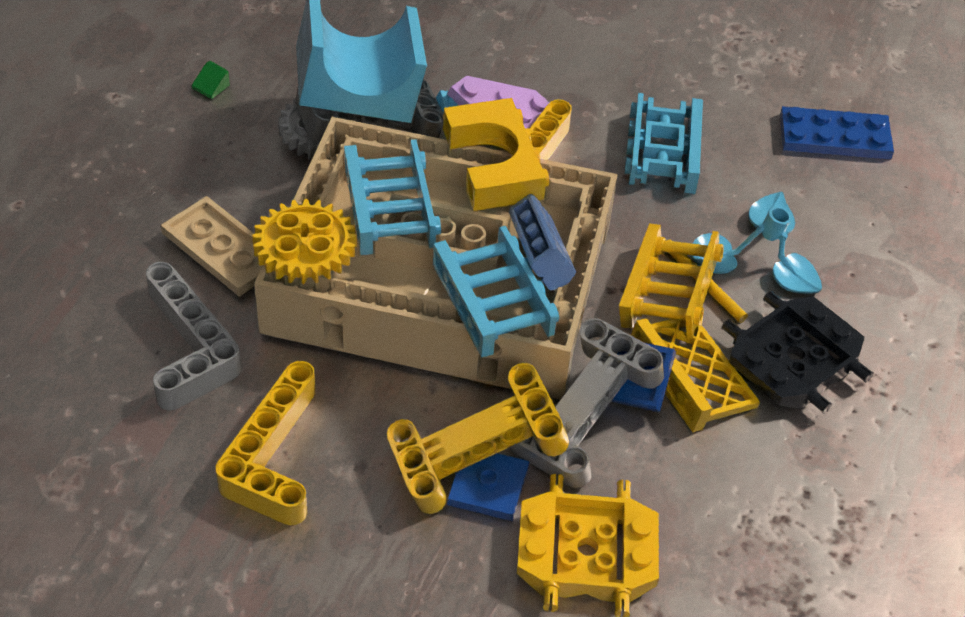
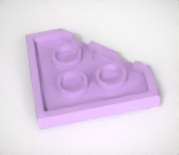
[447,76,549,129]

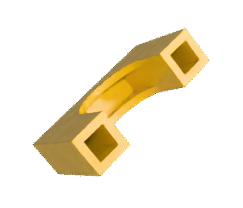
[443,98,549,211]

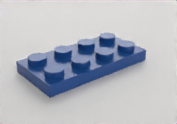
[780,106,894,160]

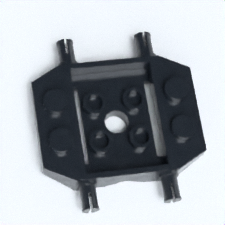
[721,291,874,414]

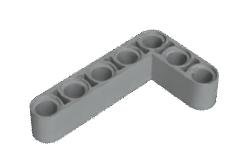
[146,262,241,410]

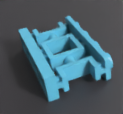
[624,93,703,194]

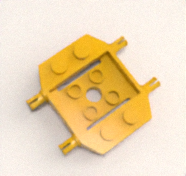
[517,474,659,617]

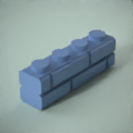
[509,194,576,291]

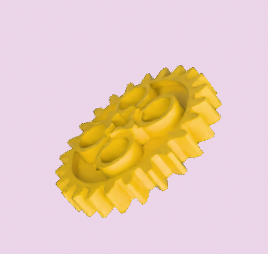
[252,199,357,284]

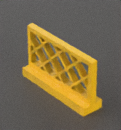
[631,318,760,432]

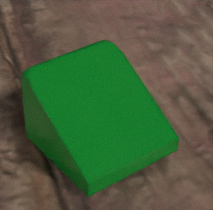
[191,61,230,99]

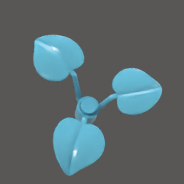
[690,191,822,294]

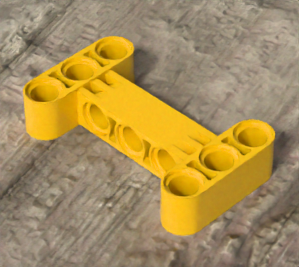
[386,363,569,514]

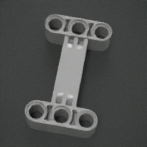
[509,318,664,488]

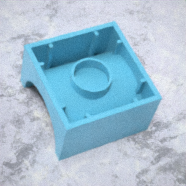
[296,0,427,123]

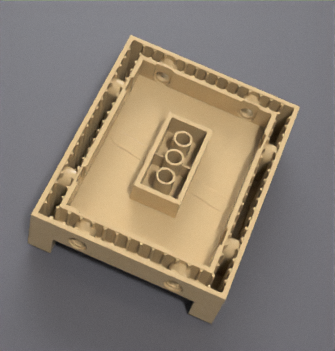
[254,117,618,400]

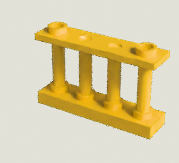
[619,223,724,337]

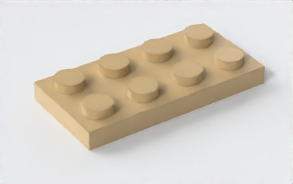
[161,196,263,297]

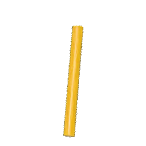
[667,239,748,323]

